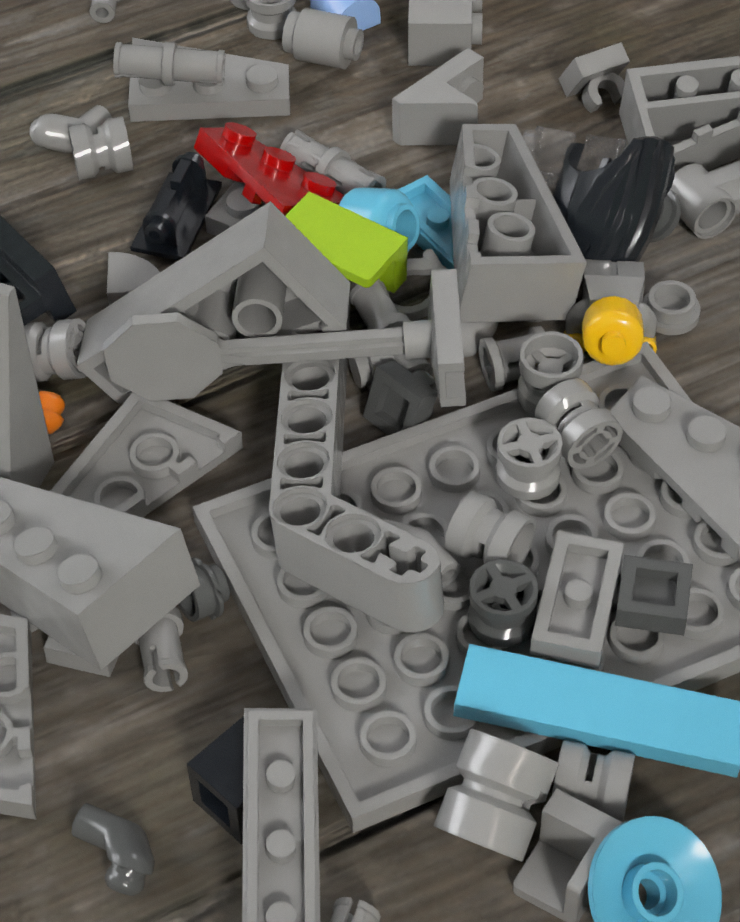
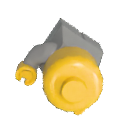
[564,259,657,366]

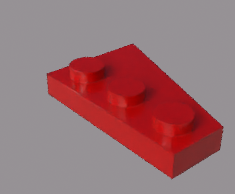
[194,122,344,216]

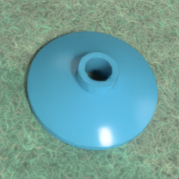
[588,816,722,922]

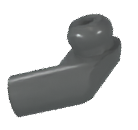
[71,803,155,896]

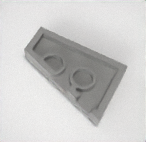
[50,392,243,517]

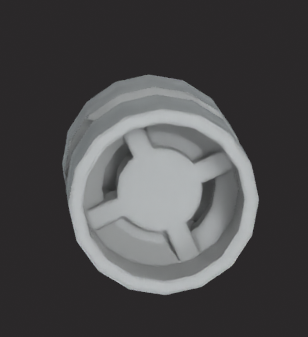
[433,729,559,862]

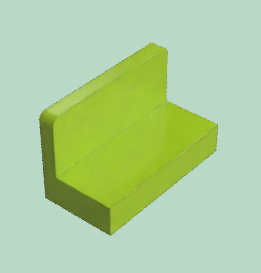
[285,192,408,293]

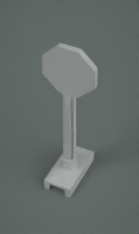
[103,269,466,407]

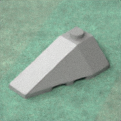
[0,283,54,488]

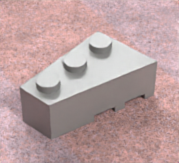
[619,56,740,172]

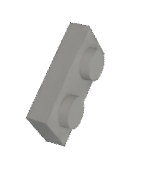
[530,530,624,669]

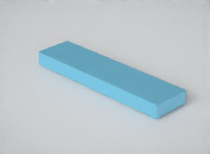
[453,644,740,778]

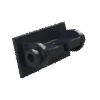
[130,151,222,260]

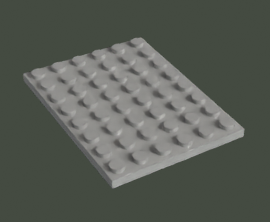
[192,342,740,833]

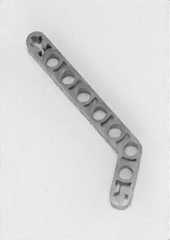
[269,300,444,632]

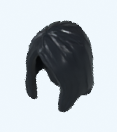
[553,136,676,279]

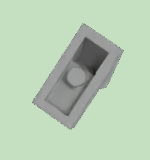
[392,48,484,146]

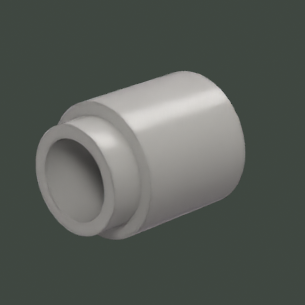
[282,8,364,69]

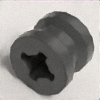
[468,559,539,647]

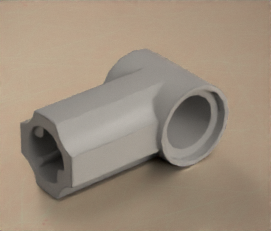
[671,160,740,239]

